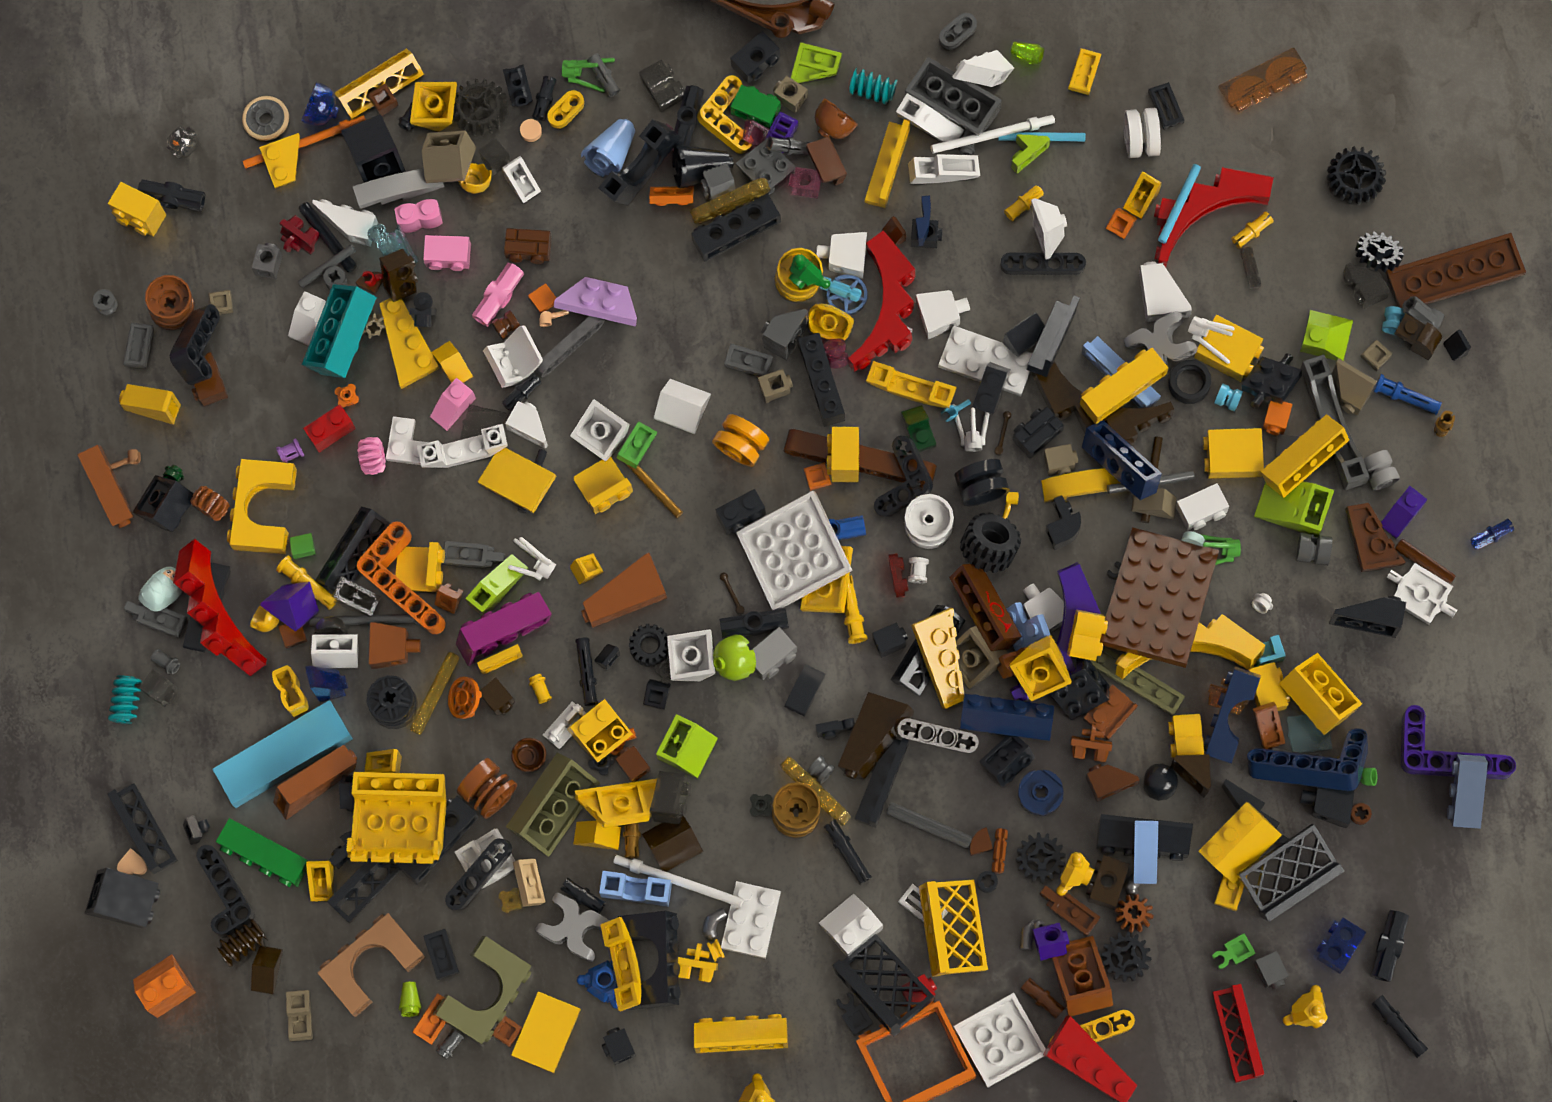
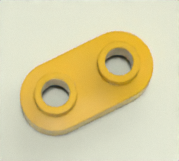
[547,90,584,129]

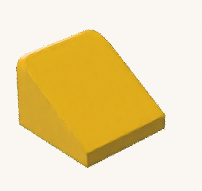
[570,553,603,584]

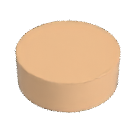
[520,119,542,142]

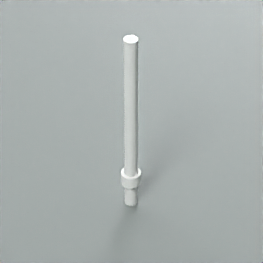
[931,115,1055,154]
[614,855,744,907]

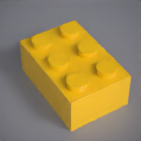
[1279,652,1362,735]

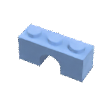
[599,871,672,907]

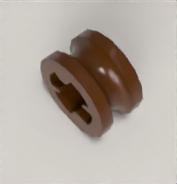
[1351,803,1372,825]

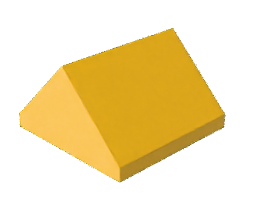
[410,82,457,132]

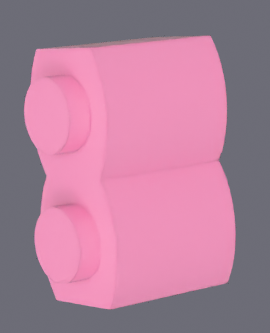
[394,199,443,233]

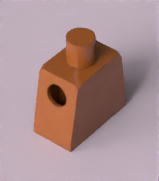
[369,622,421,669]

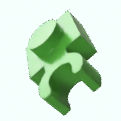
[1212,934,1256,970]

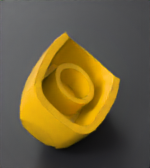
[808,303,854,342]

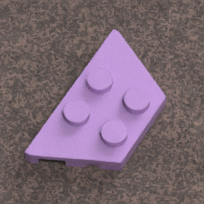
[554,277,637,327]

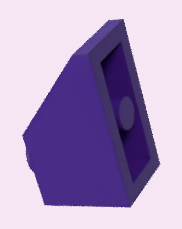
[1381,486,1428,539]

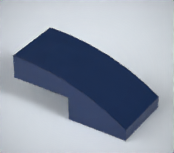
[915,195,931,246]

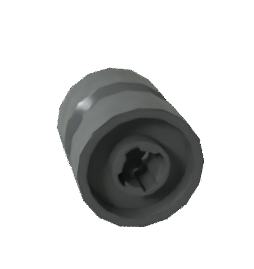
[1296,532,1333,566]

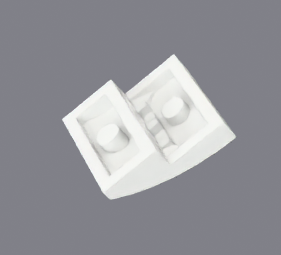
[455,828,515,889]

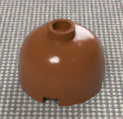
[814,98,858,139]

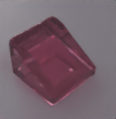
[742,119,770,147]

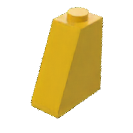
[119,384,181,425]

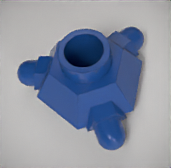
[577,960,618,1008]

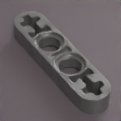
[535,316,605,377]

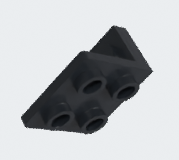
[1050,658,1109,720]

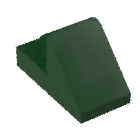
[901,405,936,452]

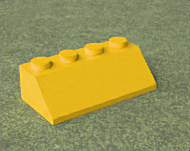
[694,1014,788,1053]

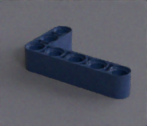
[1247,728,1368,791]

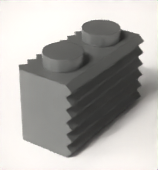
[700,163,736,205]

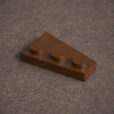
[1345,503,1406,572]

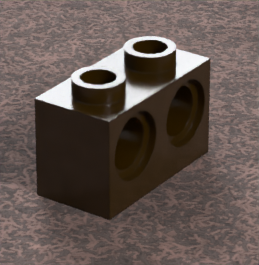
[379,248,418,302]

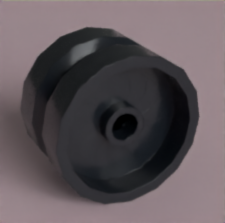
[954,459,1010,507]

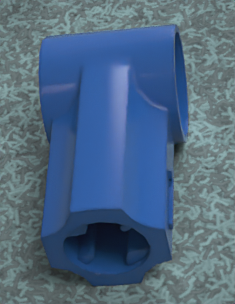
[829,515,866,541]

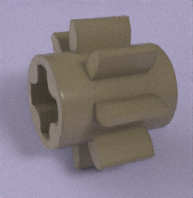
[363,309,385,338]

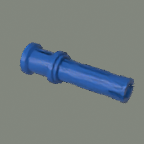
[1373,374,1442,415]

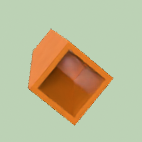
[133,954,196,1018]

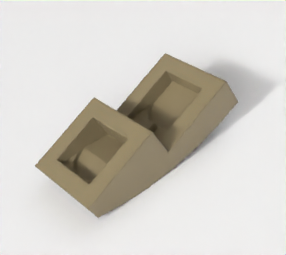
[286,990,313,1042]

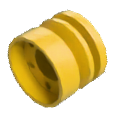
[774,248,823,302]

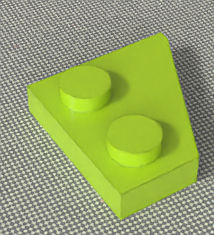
[791,42,842,83]

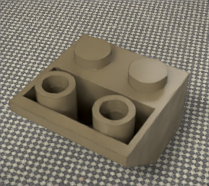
[422,130,476,183]

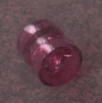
[824,338,849,369]

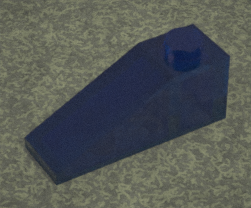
[305,666,348,703]

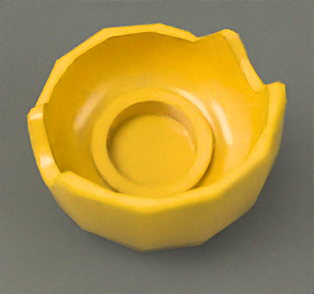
[458,163,492,194]
[250,606,280,632]

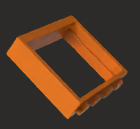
[856,1001,976,1102]

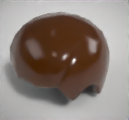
[511,738,546,772]

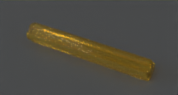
[410,652,459,735]

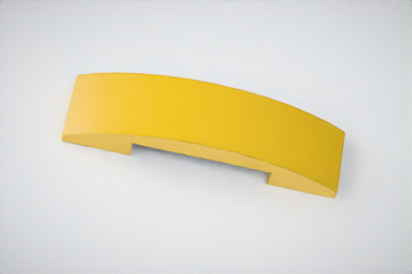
[866,361,957,408]
[1041,468,1120,503]
[600,917,641,1012]

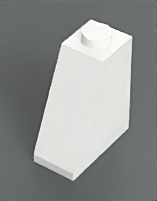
[1139,261,1192,322]

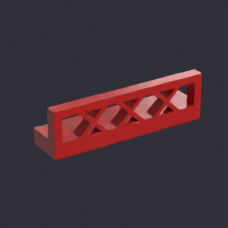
[1212,984,1264,1083]

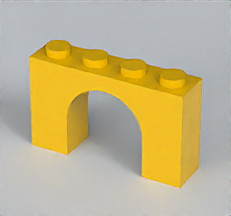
[227,459,297,554]

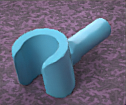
[941,399,971,422]

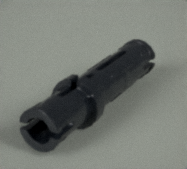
[575,637,598,706]
[824,819,872,885]
[1371,995,1428,1058]

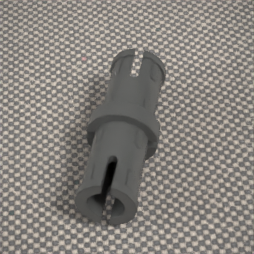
[587,53,621,97]
[766,136,809,156]

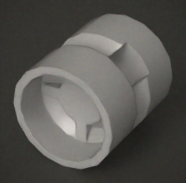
[1363,450,1400,491]

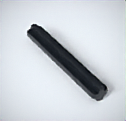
[299,202,357,272]

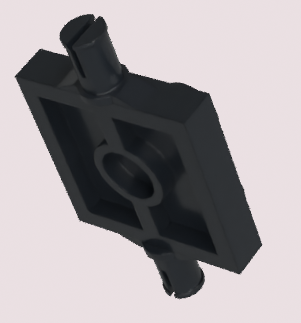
[1242,353,1302,409]

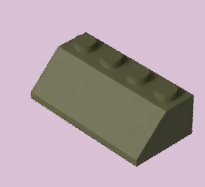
[506,753,600,857]

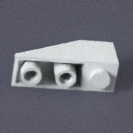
[952,50,1014,87]
[896,93,964,142]
[312,199,378,247]

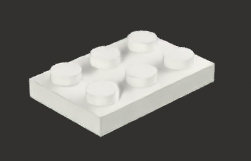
[721,881,781,959]

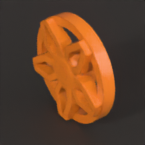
[448,677,482,719]

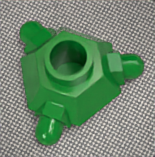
[788,254,831,289]

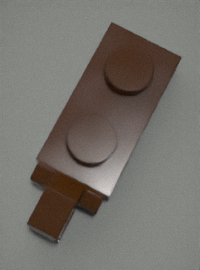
[1039,885,1101,937]

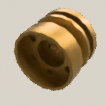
[772,782,821,838]

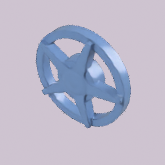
[826,275,867,315]

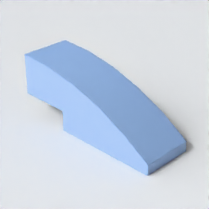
[1134,821,1158,884]

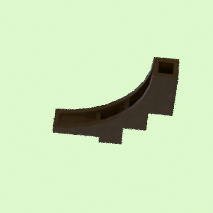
[1032,362,1174,446]

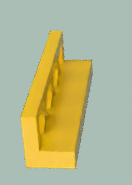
[334,48,424,119]
[865,119,910,208]

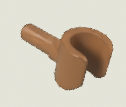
[110,449,141,469]

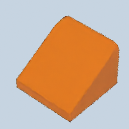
[1106,208,1137,239]

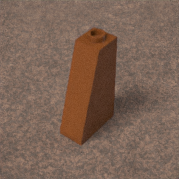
[77,445,134,529]
[581,553,667,628]
[273,745,357,820]

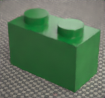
[730,85,781,130]

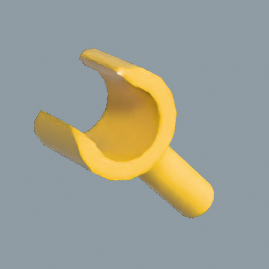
[1002,492,1019,519]

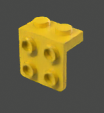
[574,457,633,515]
[395,542,445,592]

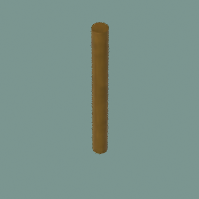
[625,463,683,518]

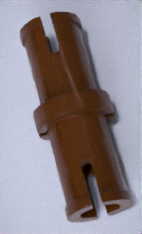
[1021,978,1065,1019]

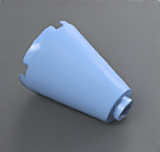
[581,119,635,177]

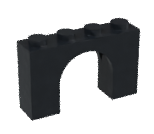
[599,119,682,205]
[618,910,681,1010]

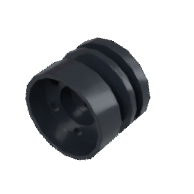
[366,675,418,729]

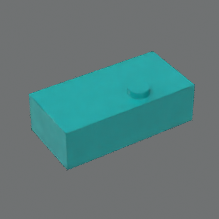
[301,284,377,378]

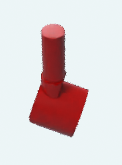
[362,271,382,287]

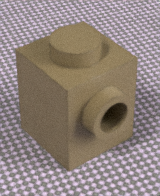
[1044,444,1078,476]

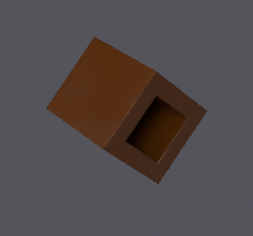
[616,746,651,782]

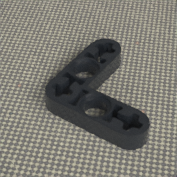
[874,435,933,516]

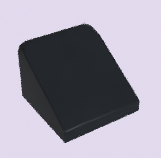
[1443,329,1471,361]
[594,644,620,670]
[643,679,671,710]

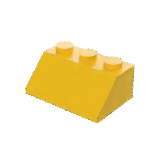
[1199,802,1282,884]

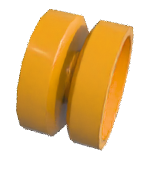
[712,414,769,467]

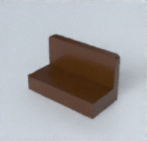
[806,137,847,186]

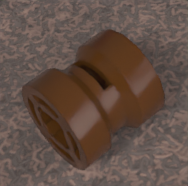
[491,310,520,340]

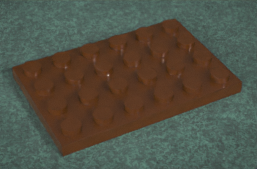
[1100,527,1219,668]

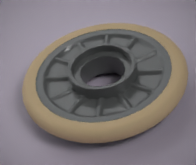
[242,96,289,141]

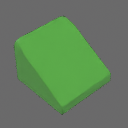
[290,533,316,559]

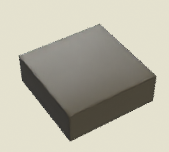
[208,290,233,315]
[1360,339,1392,371]

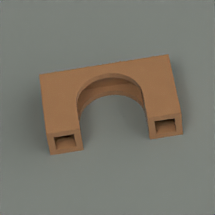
[318,913,426,1017]

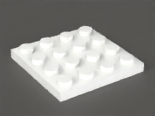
[736,491,853,610]

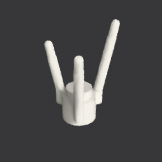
[1188,316,1235,364]
[952,404,989,452]
[508,537,556,581]

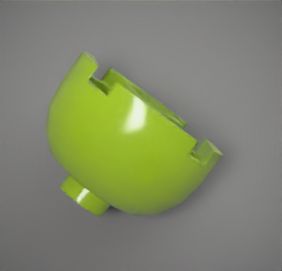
[713,634,756,681]

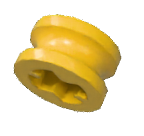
[706,939,725,962]

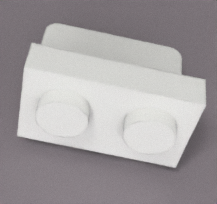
[483,325,543,388]

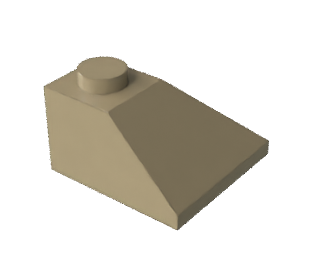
[1332,359,1377,416]

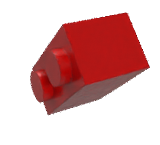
[303,404,356,453]

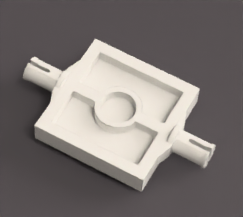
[1387,563,1457,625]

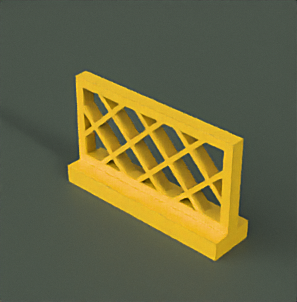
[918,880,988,977]

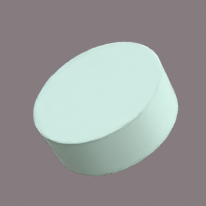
[1181,531,1205,547]

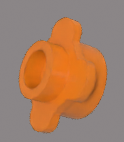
[335,384,359,408]

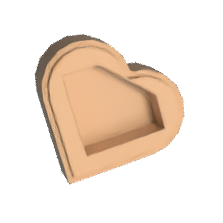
[117,848,148,875]

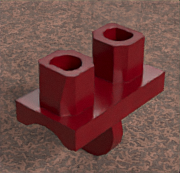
[280,215,319,255]

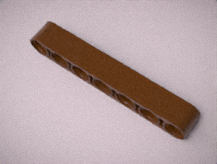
[783,429,937,488]

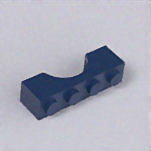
[1204,667,1261,764]

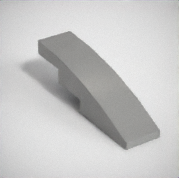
[353,168,444,209]

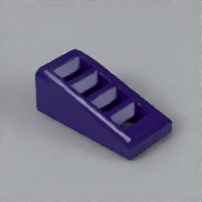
[765,112,798,153]

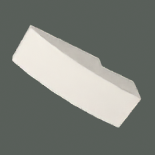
[908,154,980,184]

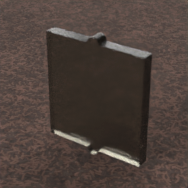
[460,404,507,440]

